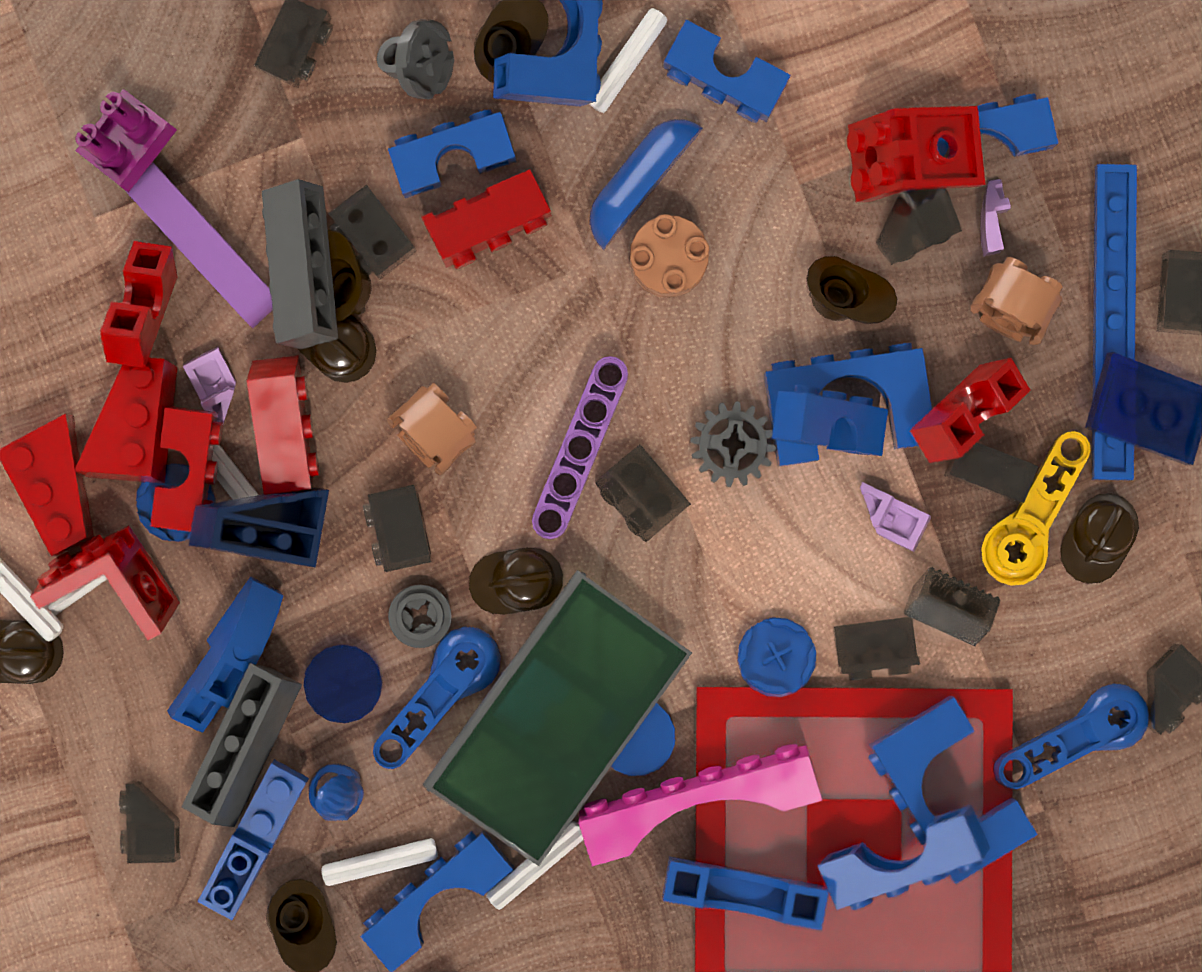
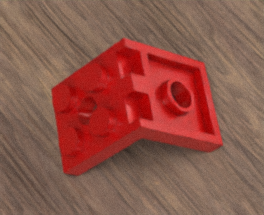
[847,106,986,203]
[30,525,180,640]

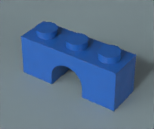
[663,20,791,123]
[388,109,516,198]
[772,385,888,456]

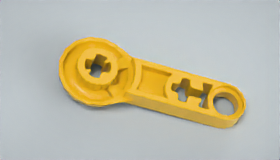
[981,431,1091,586]

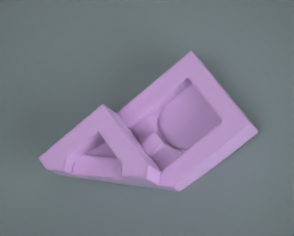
[980,179,1011,256]
[183,347,236,424]
[860,482,931,552]

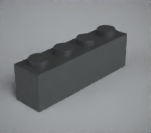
[262,179,338,349]
[182,663,303,827]

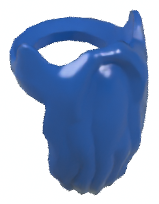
[309,764,364,821]

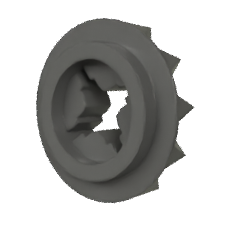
[388,585,452,648]

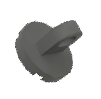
[377,19,454,100]

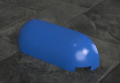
[590,119,703,250]

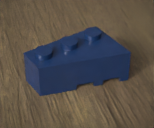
[188,488,329,568]

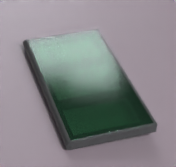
[422,570,692,866]

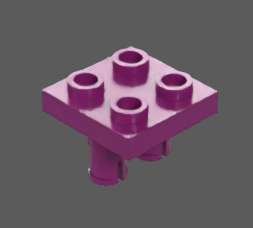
[75,89,177,193]

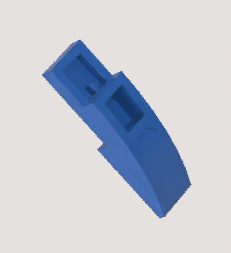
[167,576,284,733]
[197,759,309,920]

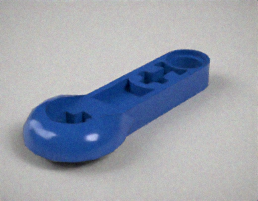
[373,626,501,769]
[993,683,1149,789]

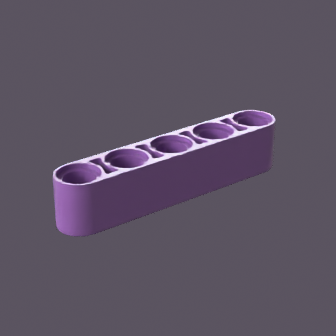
[125,162,273,328]
[532,356,628,539]

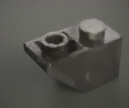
[876,189,962,265]
[1147,643,1202,735]
[119,781,180,864]

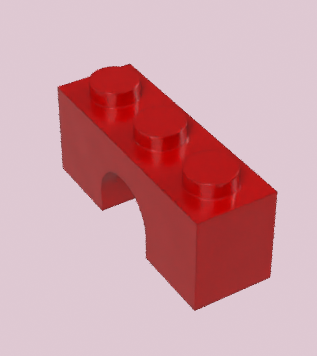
[100,241,178,368]
[910,358,1031,463]
[150,406,223,532]

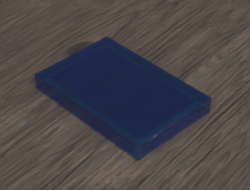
[1085,352,1202,466]

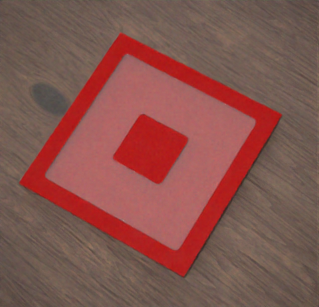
[695,687,1013,972]

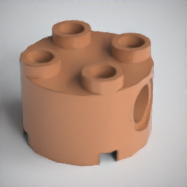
[630,214,709,298]
[971,257,1063,345]
[387,383,477,475]

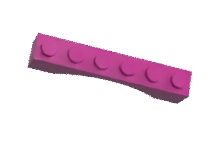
[578,744,822,866]

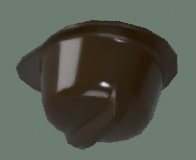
[474,0,549,83]
[328,230,372,322]
[806,256,897,324]
[298,314,377,383]
[1060,493,1139,584]
[469,547,563,615]
[0,620,64,684]
[266,879,337,972]

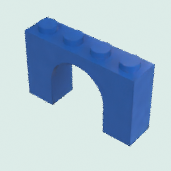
[493,0,603,107]
[764,343,932,467]
[868,696,1038,885]

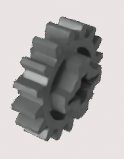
[690,401,776,487]

